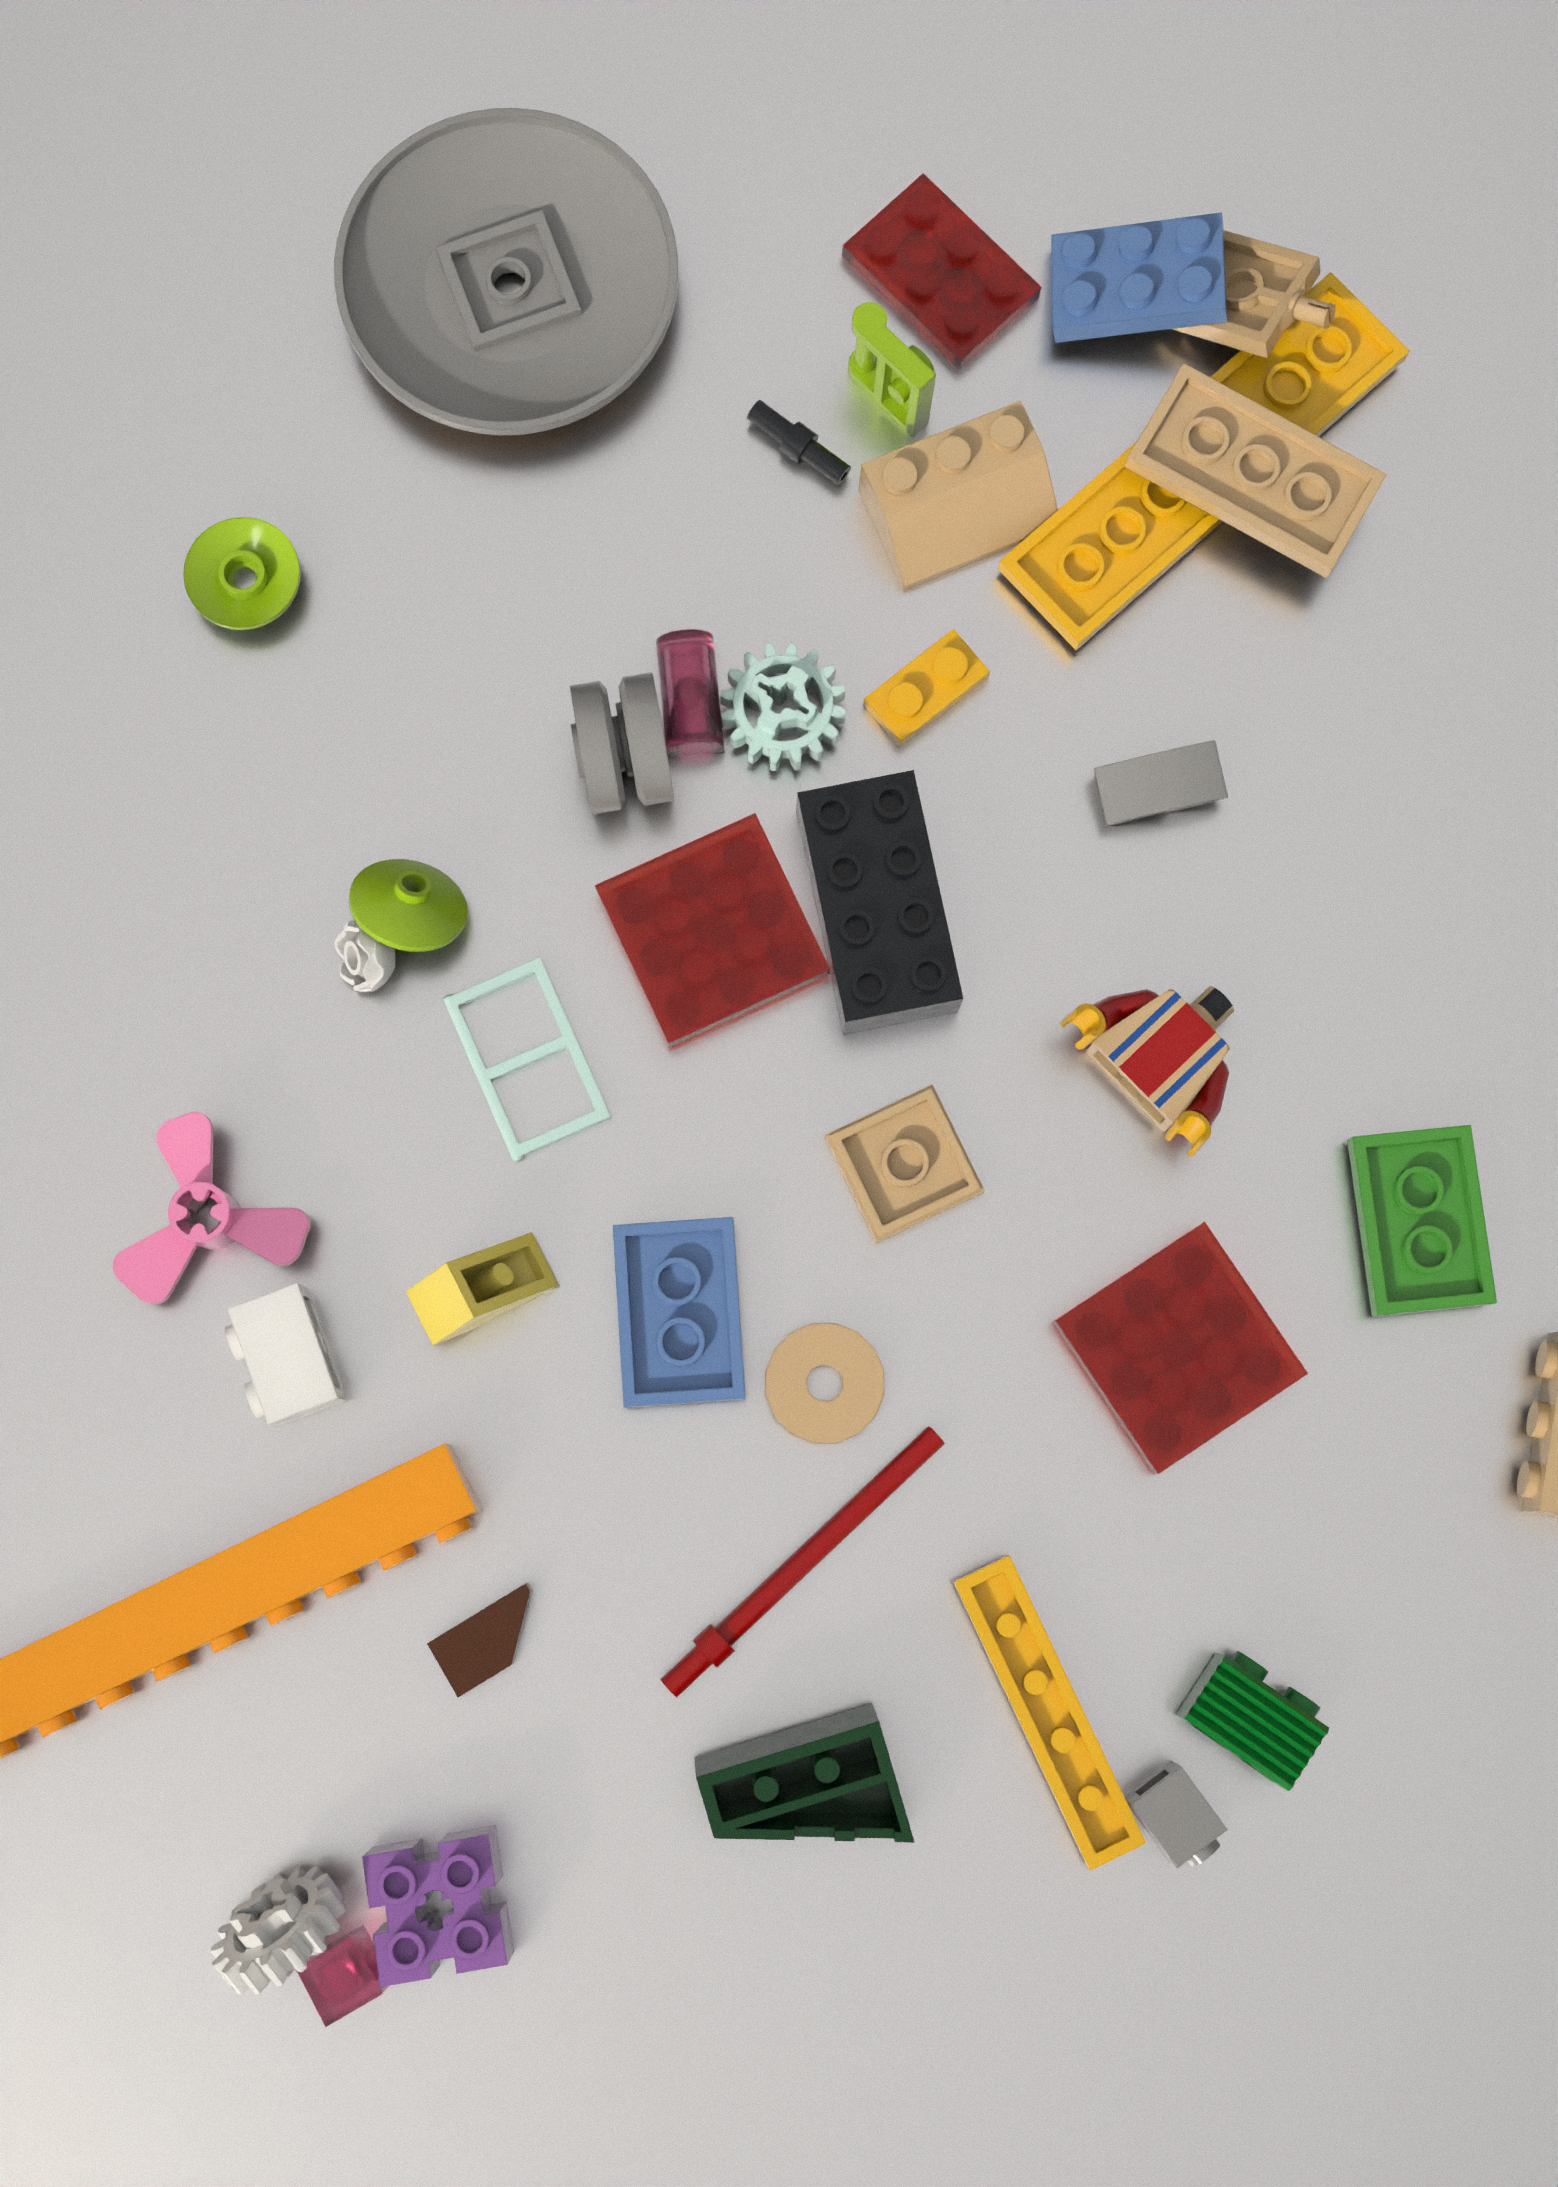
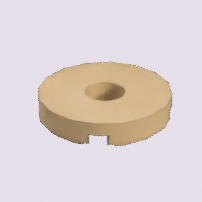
[765,1323,885,1444]

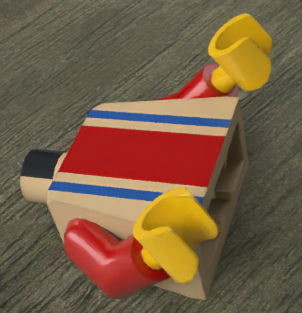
[1060,986,1234,1157]

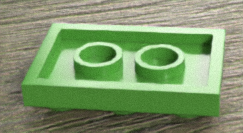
[1347,1125,1497,1317]

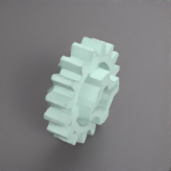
[720,642,846,771]

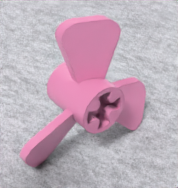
[113,1112,311,1304]

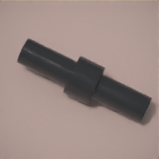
[747,400,851,485]

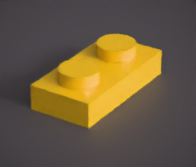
[863,629,990,749]

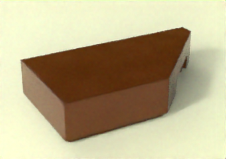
[427,1583,532,1697]

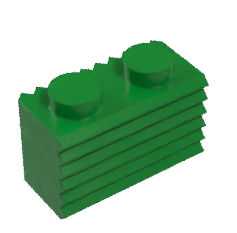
[1176,1651,1329,1791]

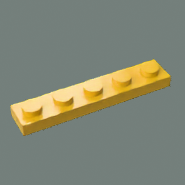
[953,1555,1146,1871]

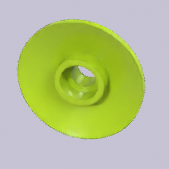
[183,517,301,630]
[348,859,467,952]

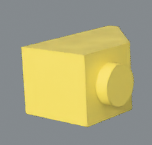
[406,1232,559,1345]

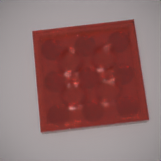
[595,813,830,1048]
[1053,1222,1308,1475]

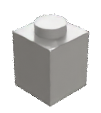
[1125,1761,1228,1868]

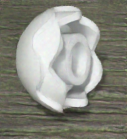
[334,920,396,992]

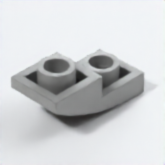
[1094,740,1228,826]

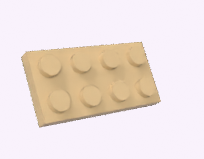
[1124,363,1387,578]

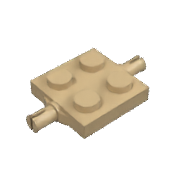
[1172,230,1336,358]

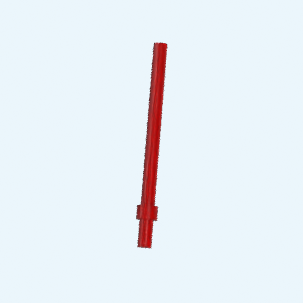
[660,1426,945,1698]

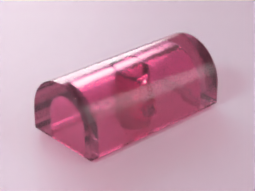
[656,629,724,757]

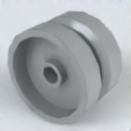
[570,672,674,815]

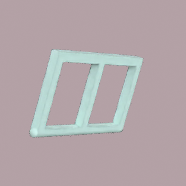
[443,957,611,1161]

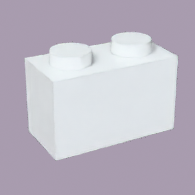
[225,1283,347,1427]

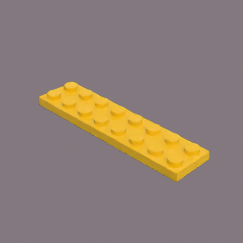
[998,272,1410,650]

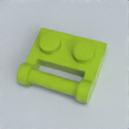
[848,302,936,438]

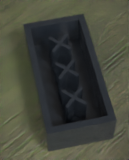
[796,770,963,1035]

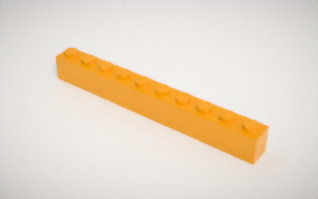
[0,1443,482,1759]

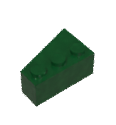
[694,1703,915,1843]

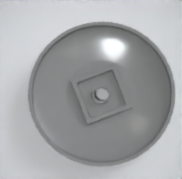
[334,108,678,436]

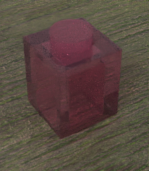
[296,1924,388,2027]

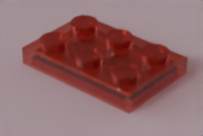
[842,173,1042,370]

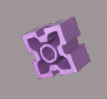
[362,1825,514,1987]

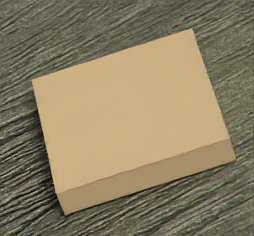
[825,1084,985,1244]

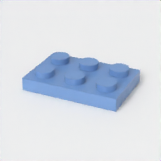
[1051,212,1227,343]
[613,1217,745,1408]

